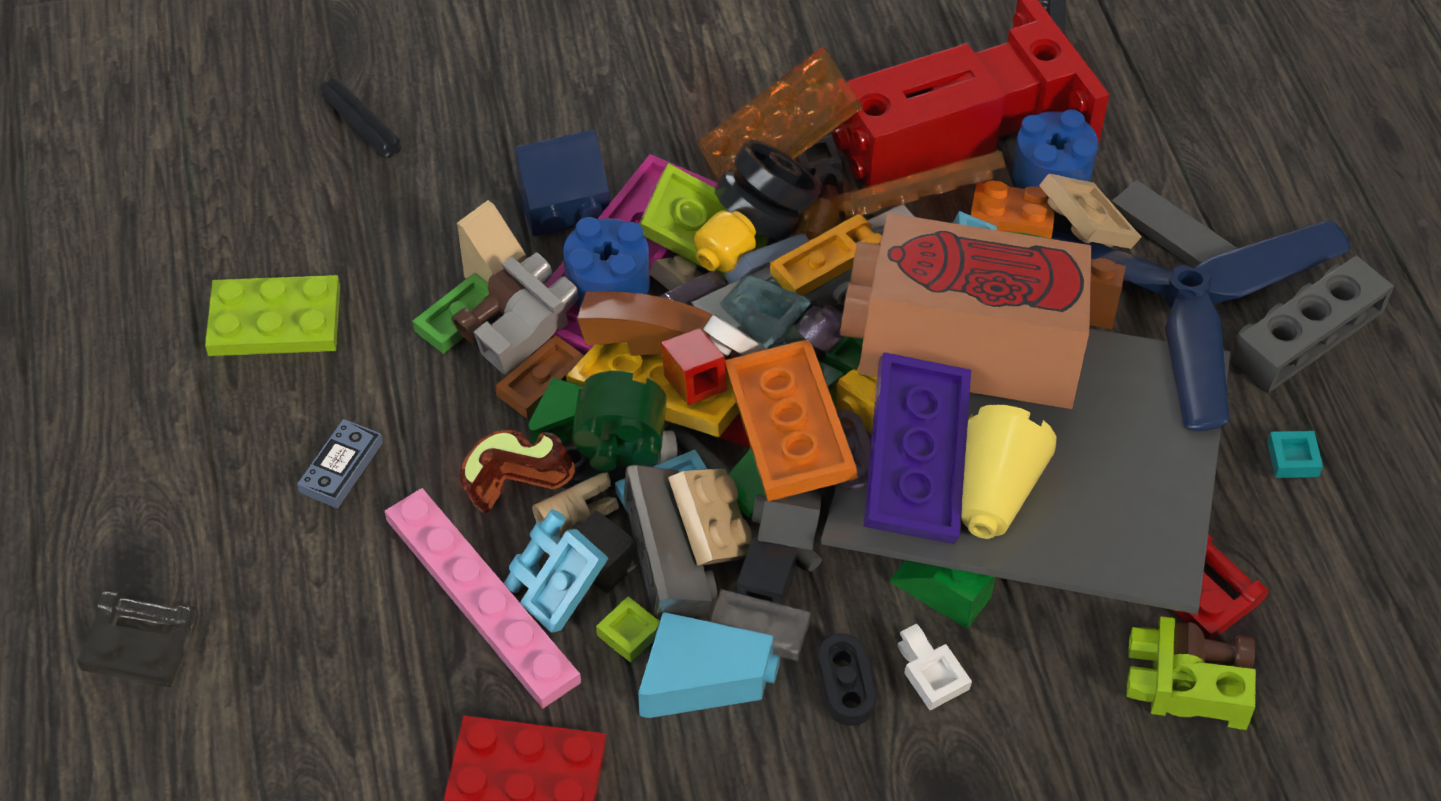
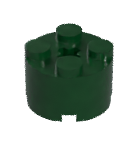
[572,371,667,472]

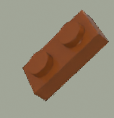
[495,335,584,419]

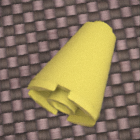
[961,405,1057,539]

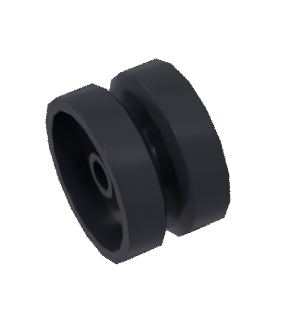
[715,139,821,240]

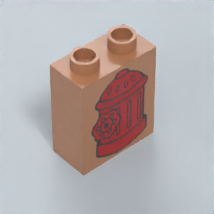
[840,213,1091,409]

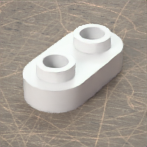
[703,315,768,358]

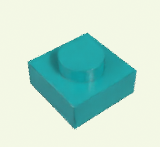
[1267,431,1323,478]

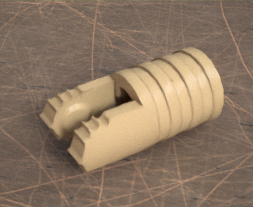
[532,472,619,537]

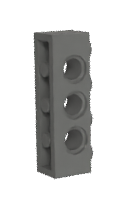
[1231,255,1394,393]

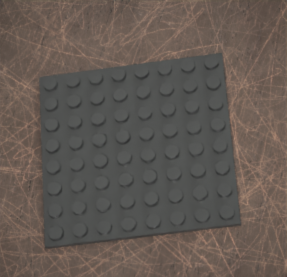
[821,329,1231,614]

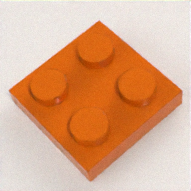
[971,181,1055,239]

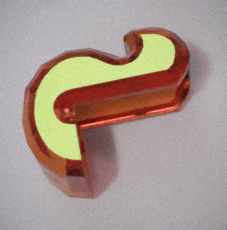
[459,429,575,513]

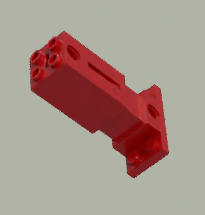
[832,0,1110,193]

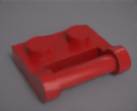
[1173,534,1269,640]

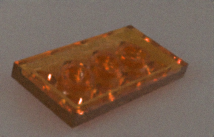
[697,46,863,181]
[827,151,1006,218]

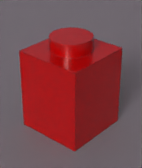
[661,328,727,405]

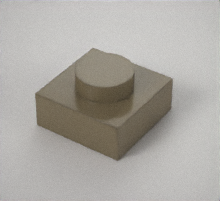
[650,256,709,297]

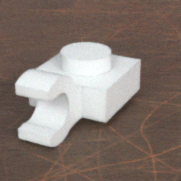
[897,624,972,710]

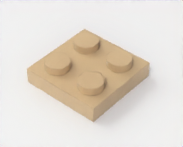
[1039,173,1141,249]
[668,469,752,566]

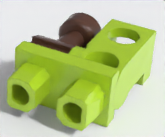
[1126,617,1256,730]

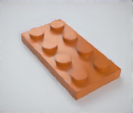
[725,339,858,502]

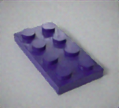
[863,352,971,544]

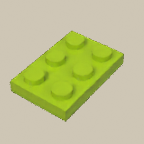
[639,163,769,280]
[205,275,340,356]

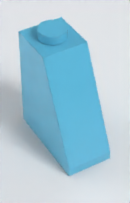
[638,612,780,718]

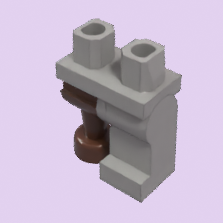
[451,252,579,376]

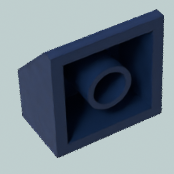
[515,129,610,237]

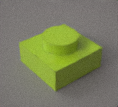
[596,596,660,663]

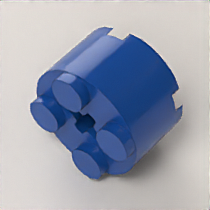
[1012,110,1098,189]
[563,217,650,308]

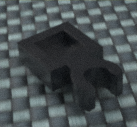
[793,135,844,198]

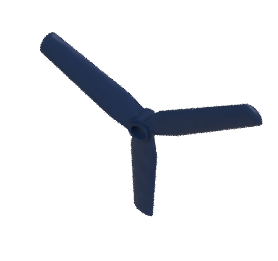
[1051,220,1351,431]

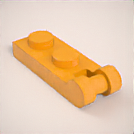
[770,215,882,300]

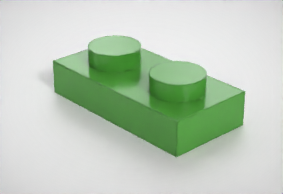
[413,273,489,354]

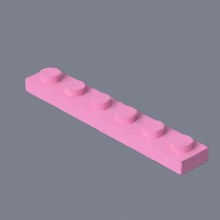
[385,488,581,709]

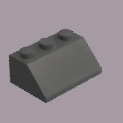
[624,465,717,621]

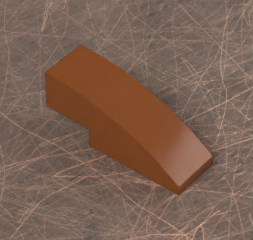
[577,291,720,356]

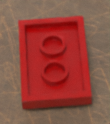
[444,716,607,801]

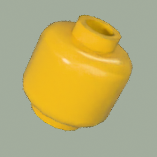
[694,211,756,273]

